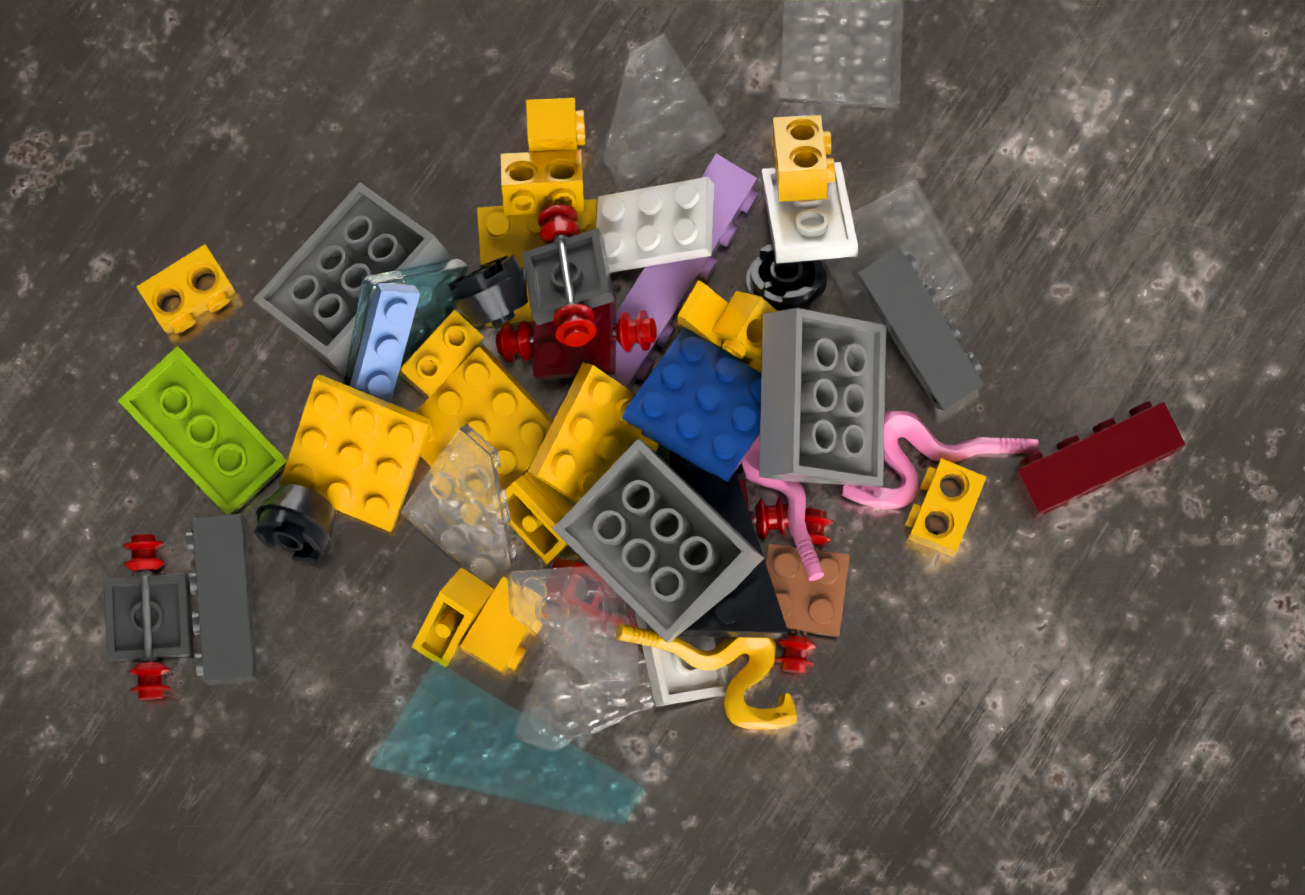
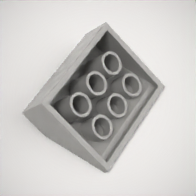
[253,182,455,380]
[759,308,886,487]
[553,439,764,643]

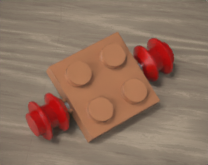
[766,508,850,674]

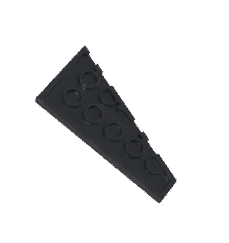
[670,451,789,639]

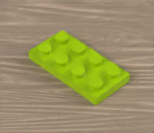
[118,346,287,515]

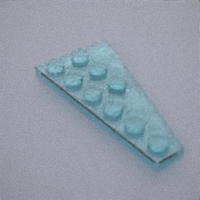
[370,661,646,825]

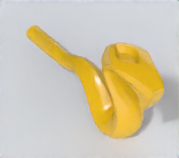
[616,624,797,730]

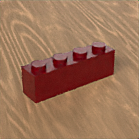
[1013,401,1186,519]

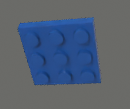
[622,327,762,482]

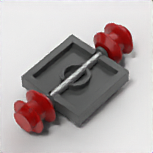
[522,204,614,347]
[103,534,192,700]

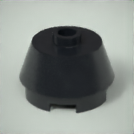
[746,243,827,311]
[448,254,528,326]
[254,484,335,562]

